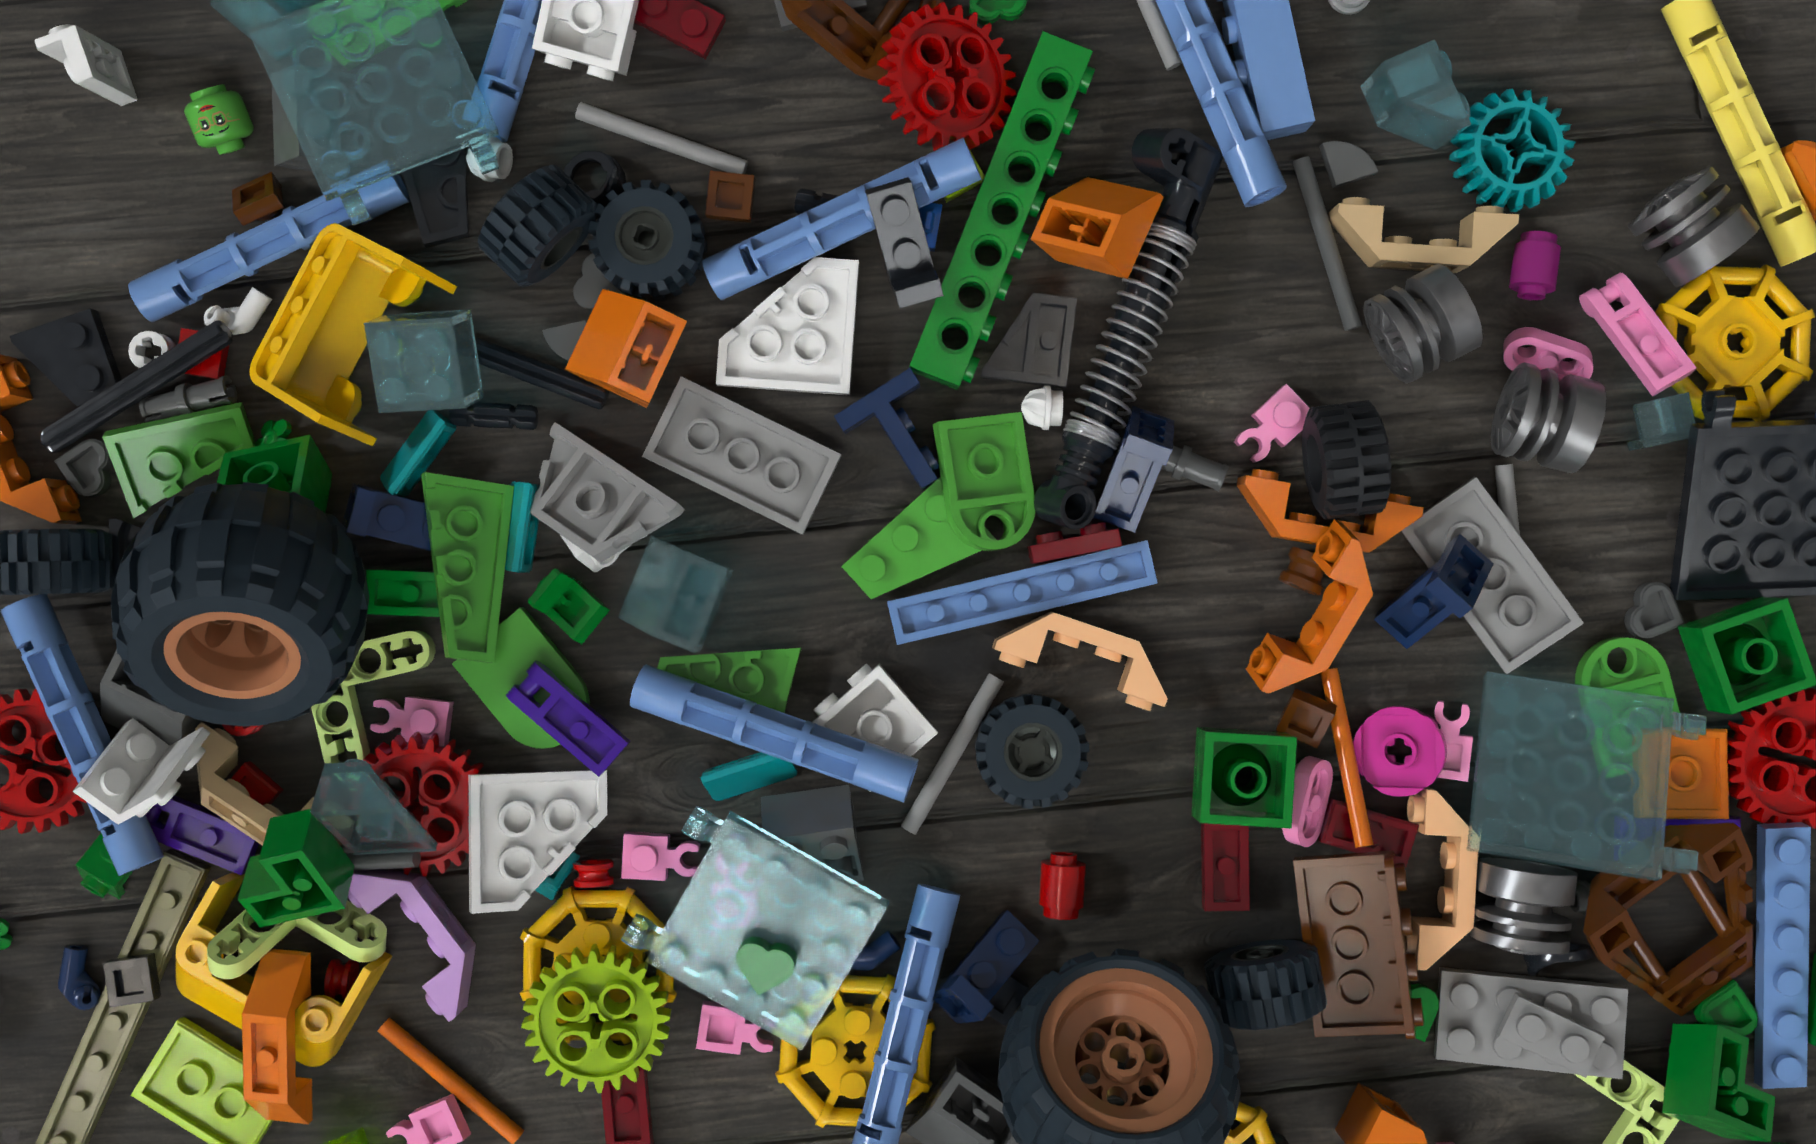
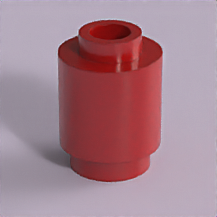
[1039,852,1086,920]

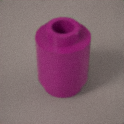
[1509,231,1561,301]

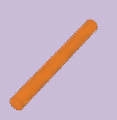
[1320,668,1374,848]
[377,1017,525,1144]

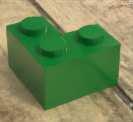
[238,808,355,928]
[1662,1024,1775,1142]

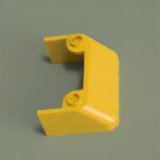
[250,223,457,446]
[176,872,392,1067]

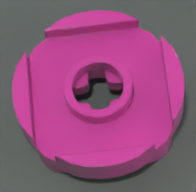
[1353,705,1447,797]

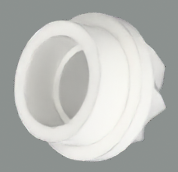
[466,136,513,182]
[1021,385,1063,430]

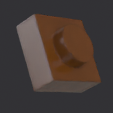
[705,170,756,223]
[232,171,284,226]
[1276,688,1337,748]

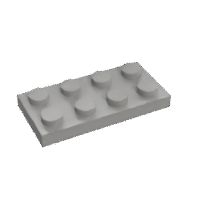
[642,377,842,535]
[1401,477,1584,674]
[1434,967,1628,1079]

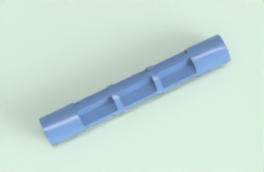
[464,0,542,142]
[1155,0,1287,207]
[702,138,982,300]
[128,160,410,322]
[0,594,164,876]
[630,664,919,803]
[852,884,961,1144]

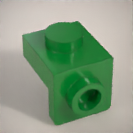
[528,568,610,644]
[76,833,133,899]

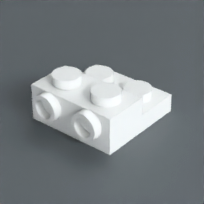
[532,0,639,81]
[813,663,938,792]

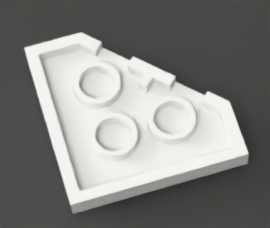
[716,257,859,395]
[468,770,608,914]

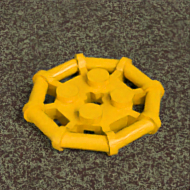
[1655,265,1815,421]
[520,886,677,1045]
[775,971,936,1128]

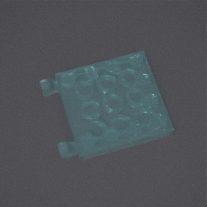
[247,0,499,226]
[1467,672,1707,881]
[621,806,890,1050]

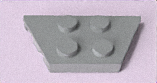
[530,422,685,563]

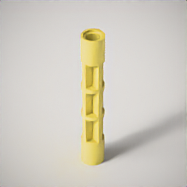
[1661,0,1816,267]

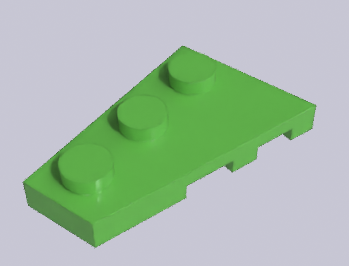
[102,402,256,519]
[841,477,996,599]
[657,648,802,713]

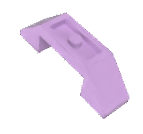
[348,869,476,1022]

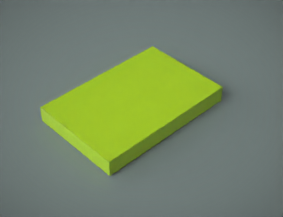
[131,1016,274,1144]

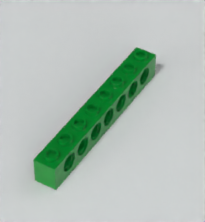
[909,31,1096,390]

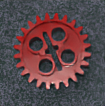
[877,2,1016,151]
[0,688,87,834]
[1727,688,1816,829]
[346,732,484,876]

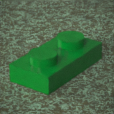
[366,570,440,617]

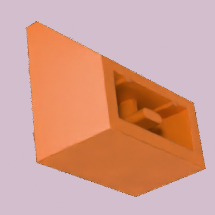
[1031,177,1164,279]
[565,289,687,408]
[1335,1083,1428,1144]

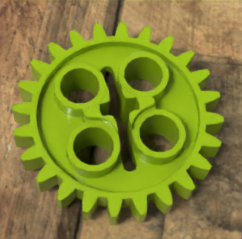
[522,944,671,1093]

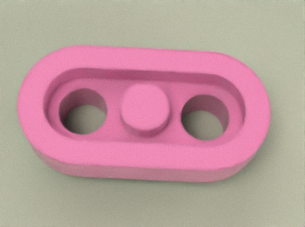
[1503,327,1593,381]
[1281,756,1333,847]

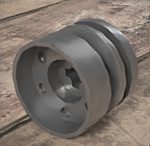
[1628,166,1760,287]
[1363,264,1483,384]
[1491,363,1607,473]
[1470,857,1578,955]

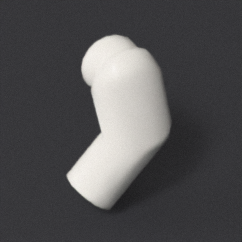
[204,287,272,335]

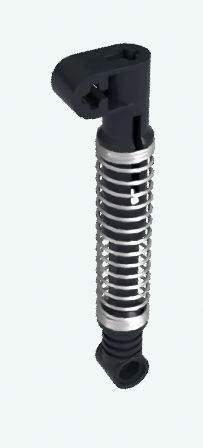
[1034,128,1223,530]

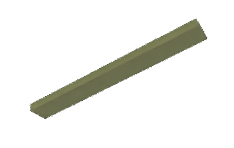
[35,849,211,1144]

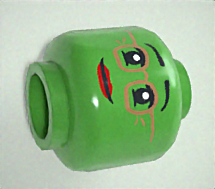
[184,84,254,155]

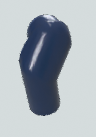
[832,930,901,971]
[58,944,101,1010]

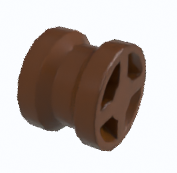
[1278,547,1325,596]

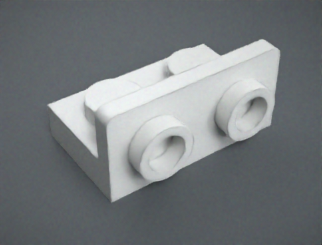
[34,24,138,106]

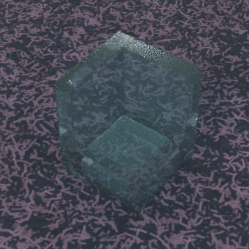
[1627,392,1696,451]

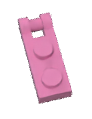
[1579,272,1696,397]

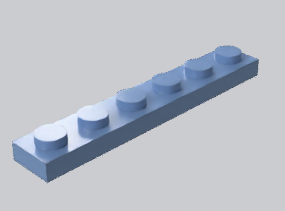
[887,540,1158,645]
[1754,822,1811,1089]

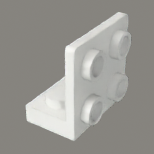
[73,718,210,824]

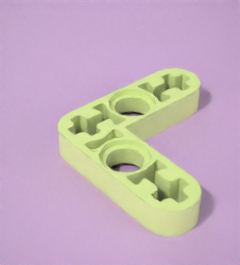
[311,630,435,778]
[207,900,387,979]
[1574,1060,1679,1144]

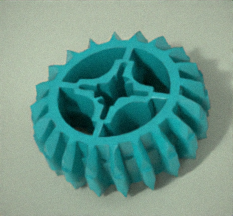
[1449,88,1576,212]

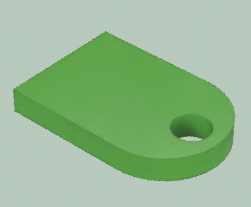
[933,412,1035,551]
[452,607,590,749]
[1575,637,1684,779]

